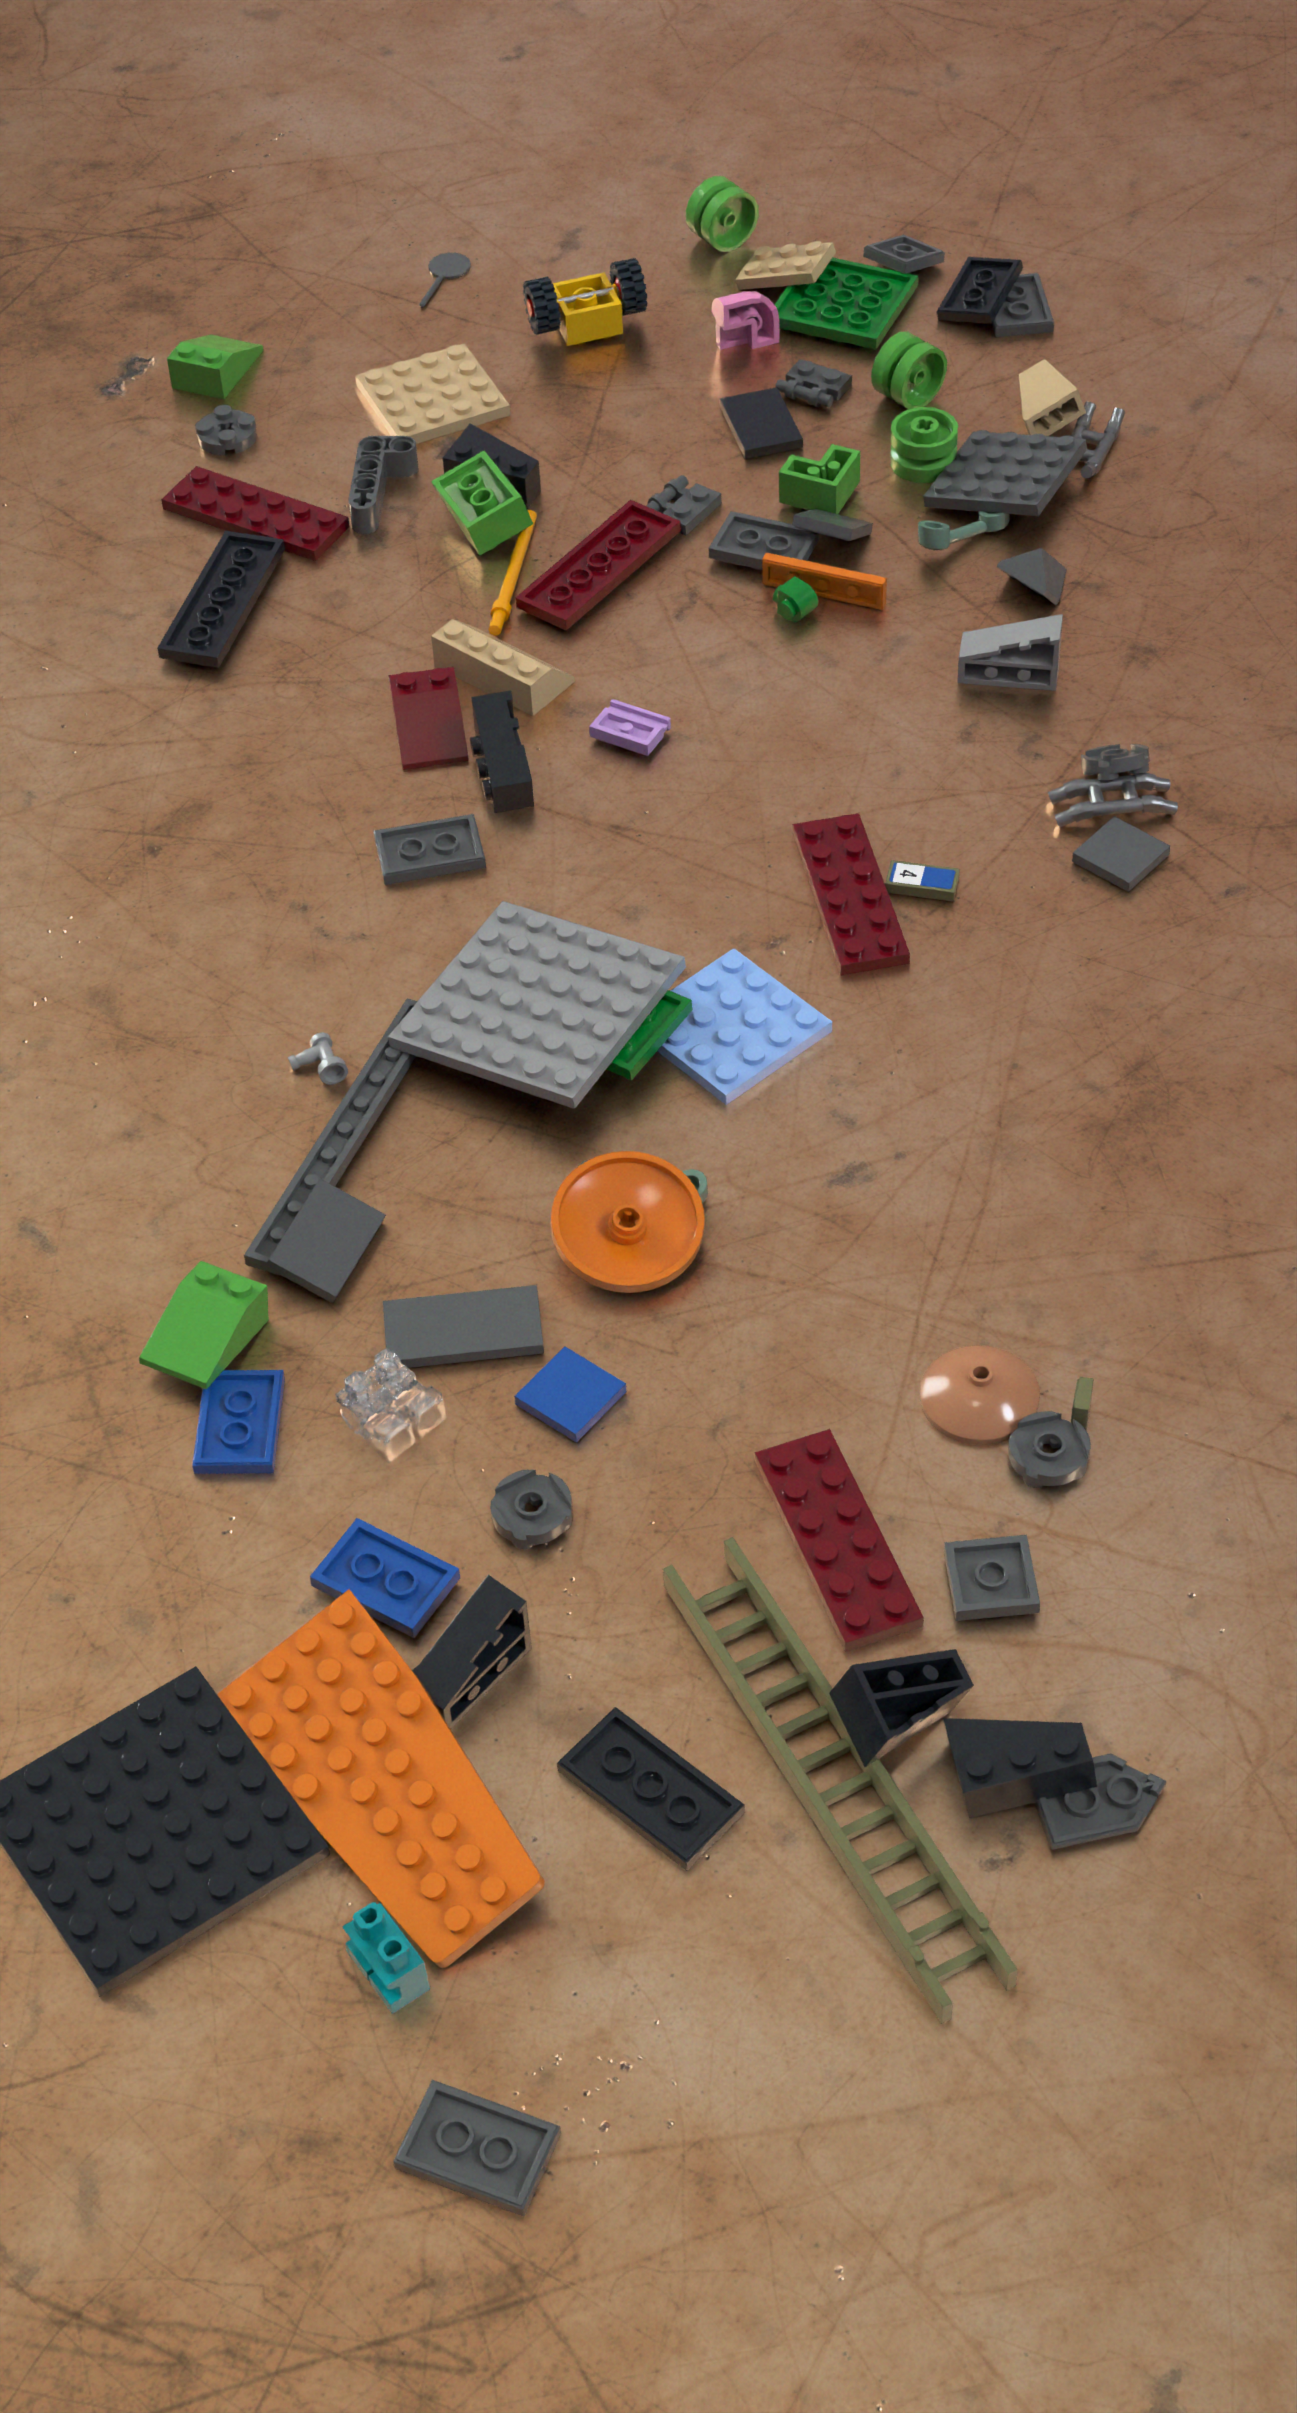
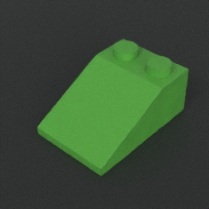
[167,335,263,399]
[431,451,533,555]
[139,1261,269,1389]

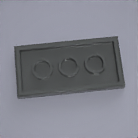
[383,1285,544,1370]

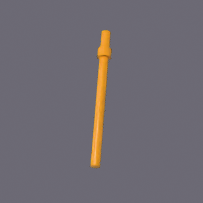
[488,510,537,636]

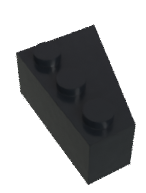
[442,423,541,509]
[470,690,534,813]
[412,1575,532,1729]
[829,1649,974,1768]
[943,1718,1097,1819]

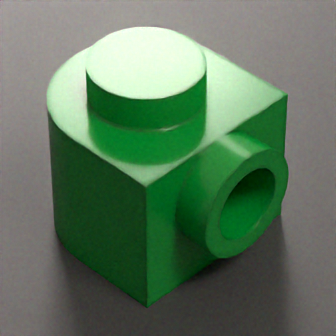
[773,576,818,622]

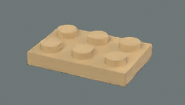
[735,241,836,290]

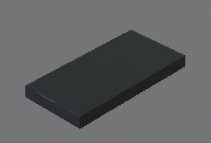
[557,1707,745,1871]

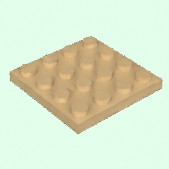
[355,343,511,444]

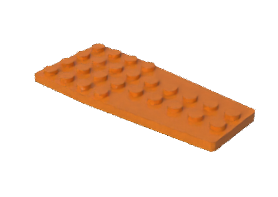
[217,1589,545,1968]

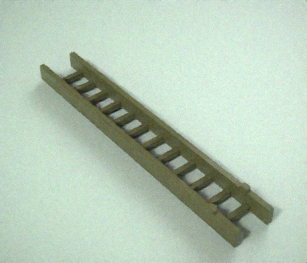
[663,1537,1018,2024]

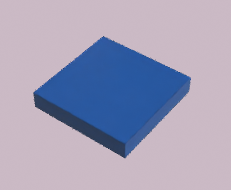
[514,1346,627,1443]

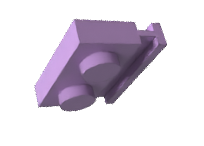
[589,699,671,756]

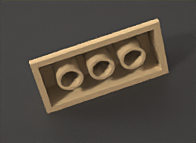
[431,619,575,716]

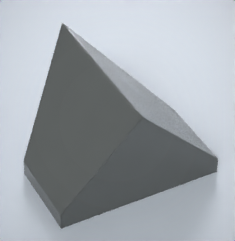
[997,548,1067,605]

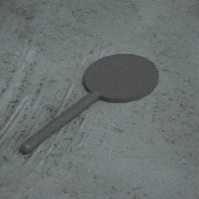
[419,253,471,308]

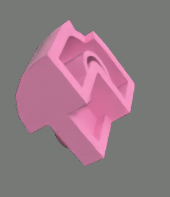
[712,291,779,350]

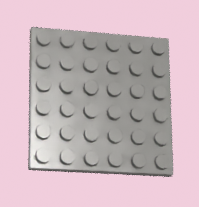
[388,901,686,1109]

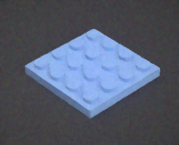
[657,948,832,1105]

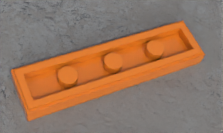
[762,553,887,610]

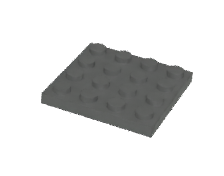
[923,430,1087,516]

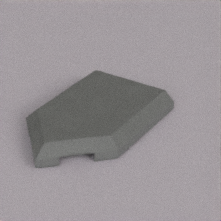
[1034,1753,1166,1850]

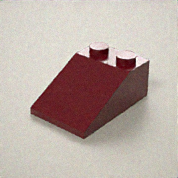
[388,667,469,770]

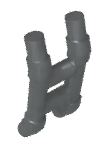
[1070,402,1125,478]
[1048,772,1178,827]

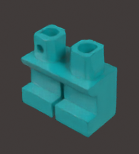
[342,1902,430,2014]

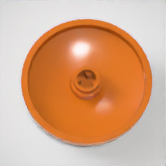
[551,1151,705,1293]

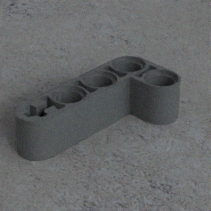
[348,436,419,534]

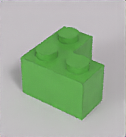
[779,444,860,514]

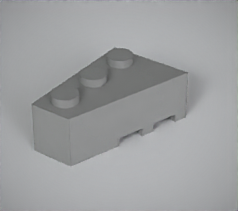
[958,614,1063,691]

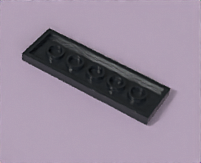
[157,531,285,668]

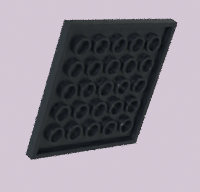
[0,1666,330,1997]

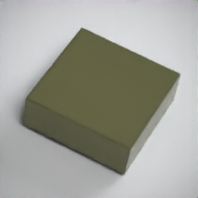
[1071,1377,1094,1431]

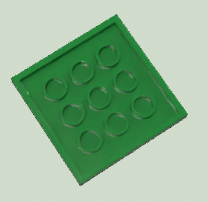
[774,258,918,349]

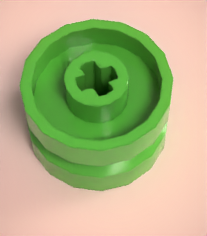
[686,176,759,252]
[871,331,947,409]
[890,407,958,483]

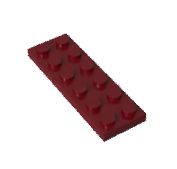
[161,466,350,561]
[515,500,681,630]
[792,813,910,976]
[755,1429,924,1652]

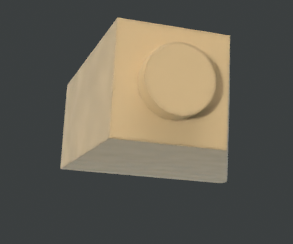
[1019,359,1086,436]

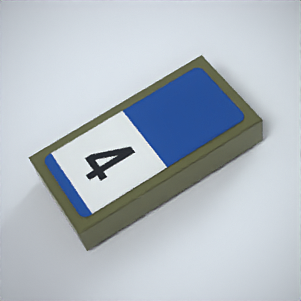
[885,860,960,901]

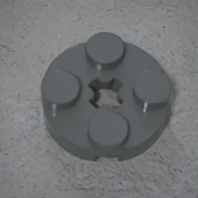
[195,405,257,455]
[1080,744,1150,780]
[1008,1411,1091,1488]
[490,1470,572,1549]

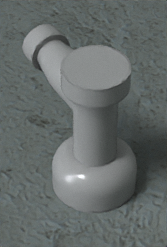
[288,1032,348,1085]

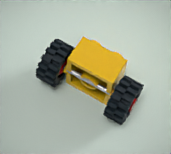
[523,258,648,346]

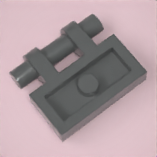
[775,359,852,407]
[646,475,722,536]

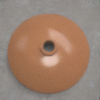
[920,1345,1040,1445]

